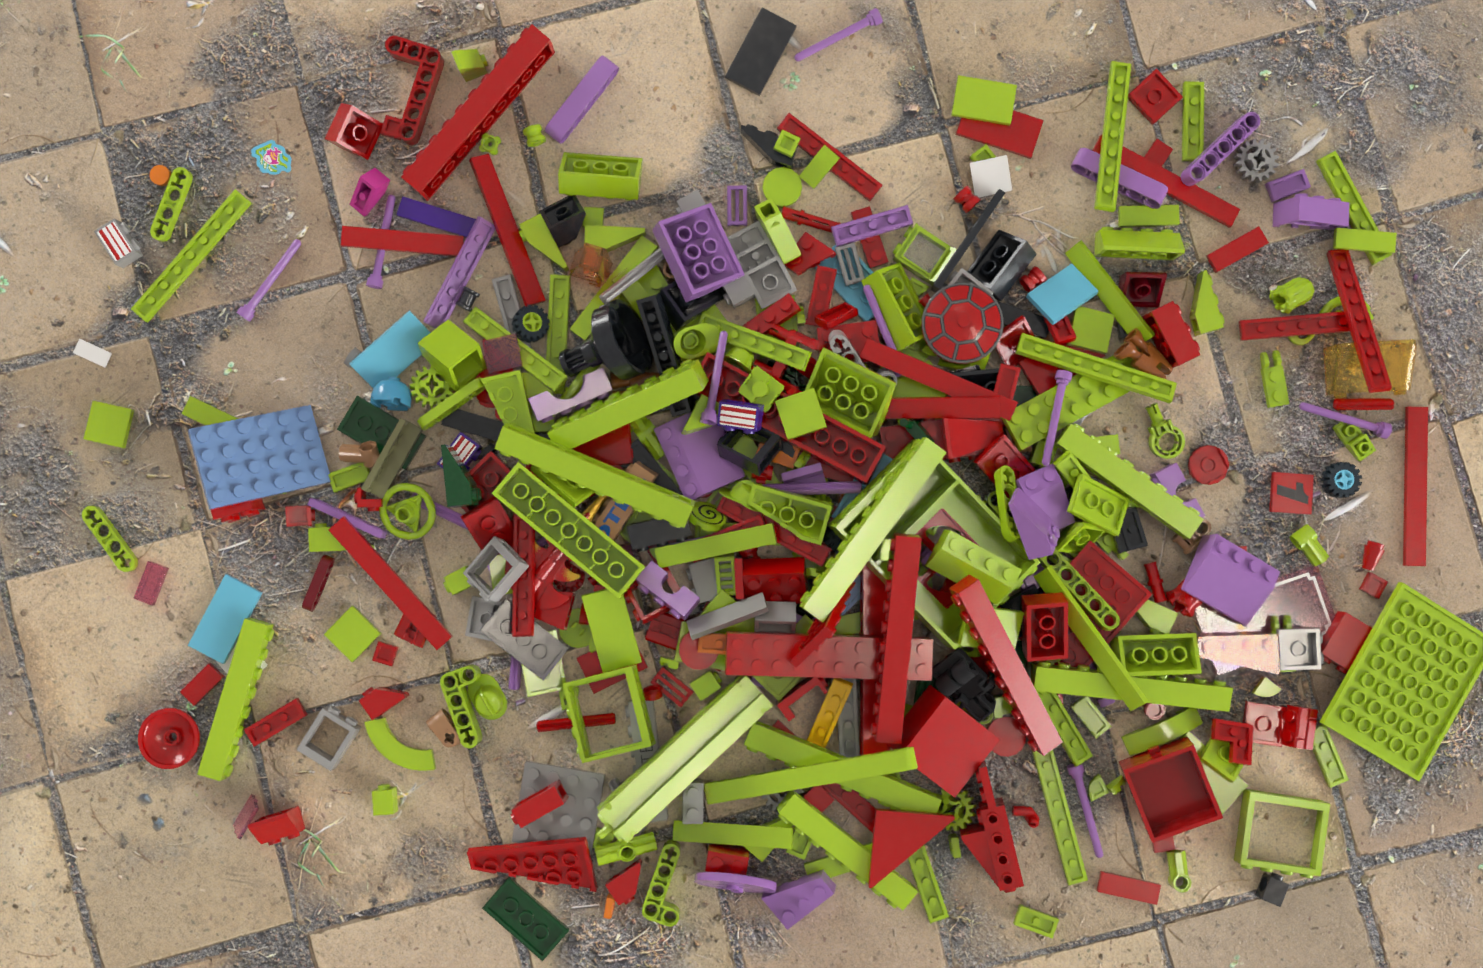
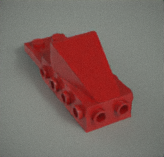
[879,417,1007,463]
[960,760,1024,893]

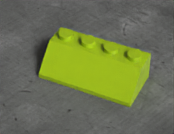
[558,152,643,200]
[1094,227,1185,260]
[861,262,924,351]
[925,529,1022,605]
[1110,633,1202,677]

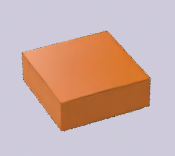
[603,893,615,919]

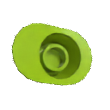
[673,323,720,359]
[723,347,754,374]
[718,480,760,512]
[468,674,507,720]

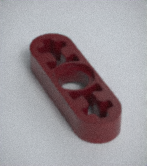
[302,554,335,612]

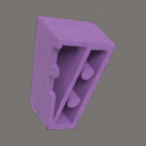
[1273,193,1349,230]
[761,870,836,930]

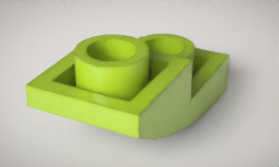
[1332,422,1376,461]

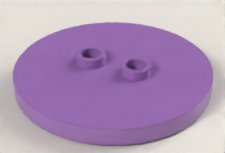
[694,872,777,893]

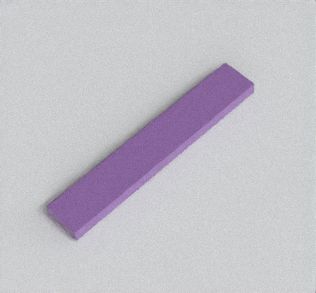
[423,216,495,329]

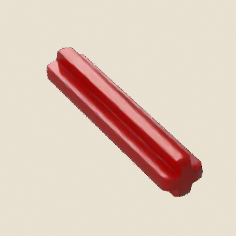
[1333,398,1394,410]

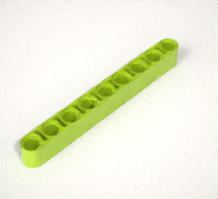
[986,491,1120,631]

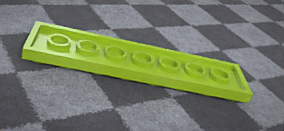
[1001,347,1139,451]

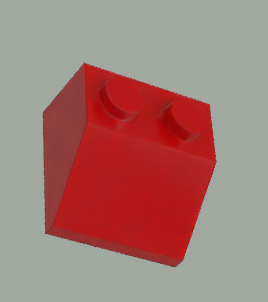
[325,103,383,160]
[247,806,306,846]

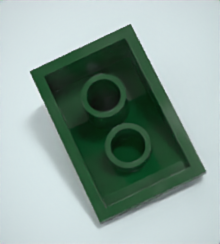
[441,444,482,508]

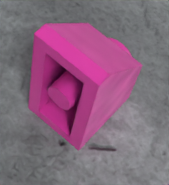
[349,168,390,217]

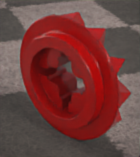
[554,561,585,592]

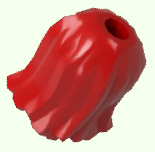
[1166,579,1203,617]

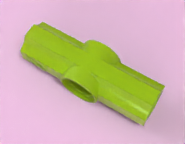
[630,416,665,461]
[594,832,658,866]

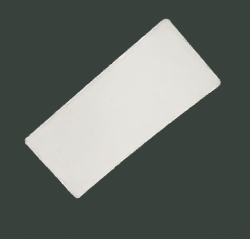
[73,339,112,368]

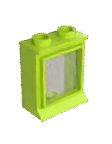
[892,223,956,286]

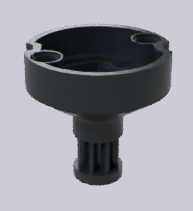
[559,299,652,380]

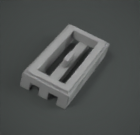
[835,242,865,286]

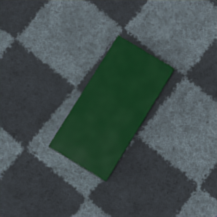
[337,395,427,470]
[482,876,570,961]

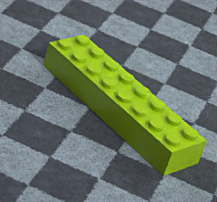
[547,359,709,449]
[491,462,646,599]

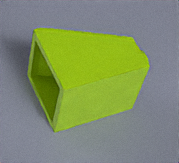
[418,319,487,392]

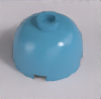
[370,377,412,411]

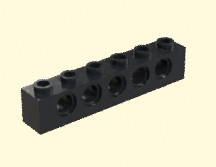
[636,293,695,417]

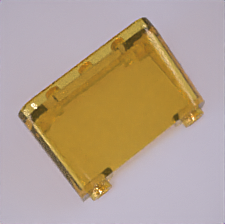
[1323,339,1417,399]

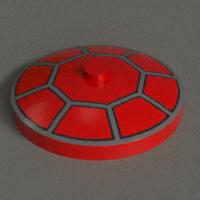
[921,283,1004,364]

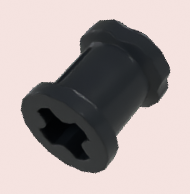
[455,286,480,312]

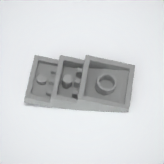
[727,221,797,309]

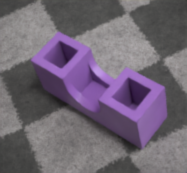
[1150,463,1205,517]
[636,560,700,621]

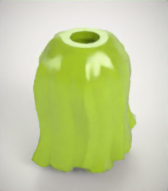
[1269,277,1315,314]

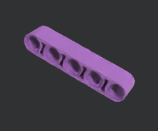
[544,55,619,144]
[1181,112,1260,186]
[1071,148,1168,209]

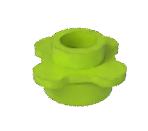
[479,133,501,156]

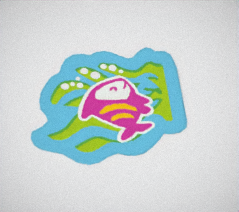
[251,140,292,175]

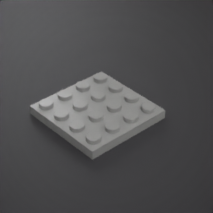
[512,761,605,855]

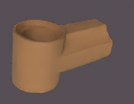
[338,441,380,468]

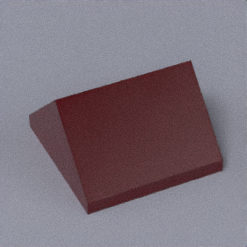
[1119,272,1167,308]

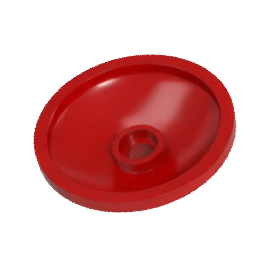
[138,708,200,769]

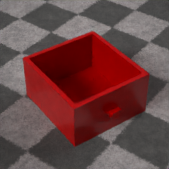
[886,685,1000,798]
[1118,737,1223,843]

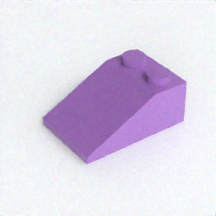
[1016,463,1075,530]
[1008,488,1060,560]

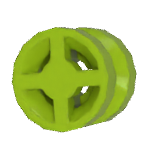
[523,124,546,147]

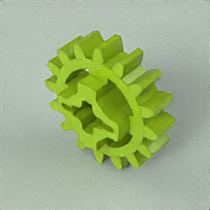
[410,366,453,409]
[937,789,976,831]

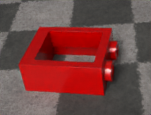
[624,567,680,625]
[511,780,569,828]

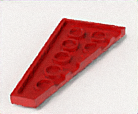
[790,573,860,668]
[467,837,598,892]

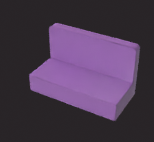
[781,463,826,496]

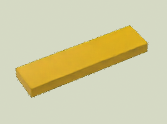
[807,678,853,748]

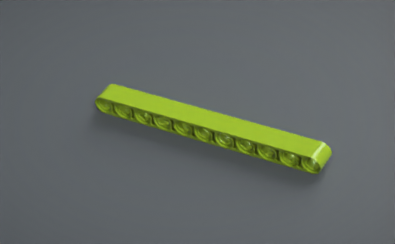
[703,747,918,804]

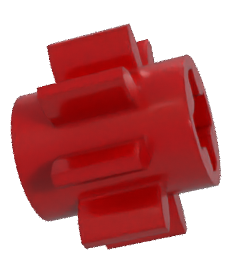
[751,465,773,484]

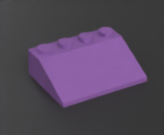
[652,203,745,302]
[654,412,746,501]
[1181,534,1280,626]

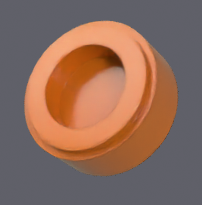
[149,165,171,186]

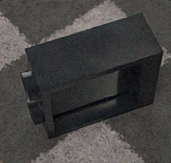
[717,427,782,476]

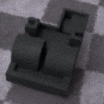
[932,648,996,722]

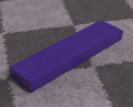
[396,196,476,238]

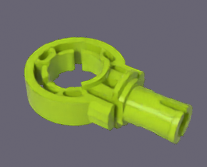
[1145,403,1185,459]

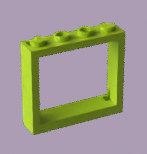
[562,665,656,763]
[1234,789,1330,878]

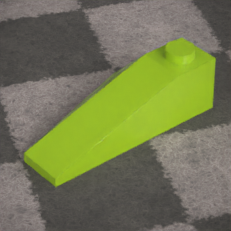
[748,483,834,545]

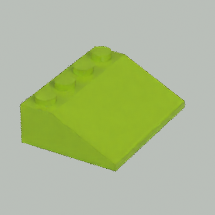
[805,348,896,438]

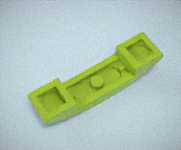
[1121,707,1203,756]

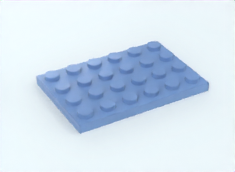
[187,405,331,510]

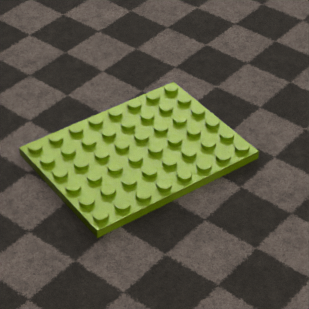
[1319,582,1483,781]

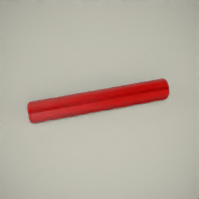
[536,713,616,732]

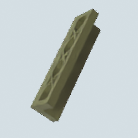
[361,418,423,499]

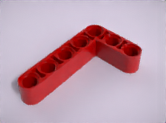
[385,36,444,146]

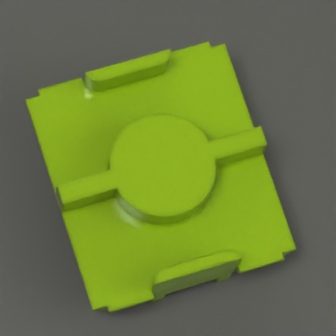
[738,366,784,413]

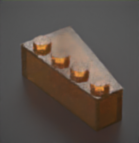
[568,243,613,288]
[1197,633,1280,675]

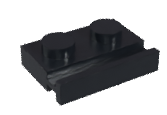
[1113,507,1148,554]

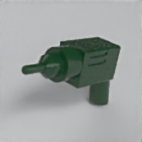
[900,418,935,442]

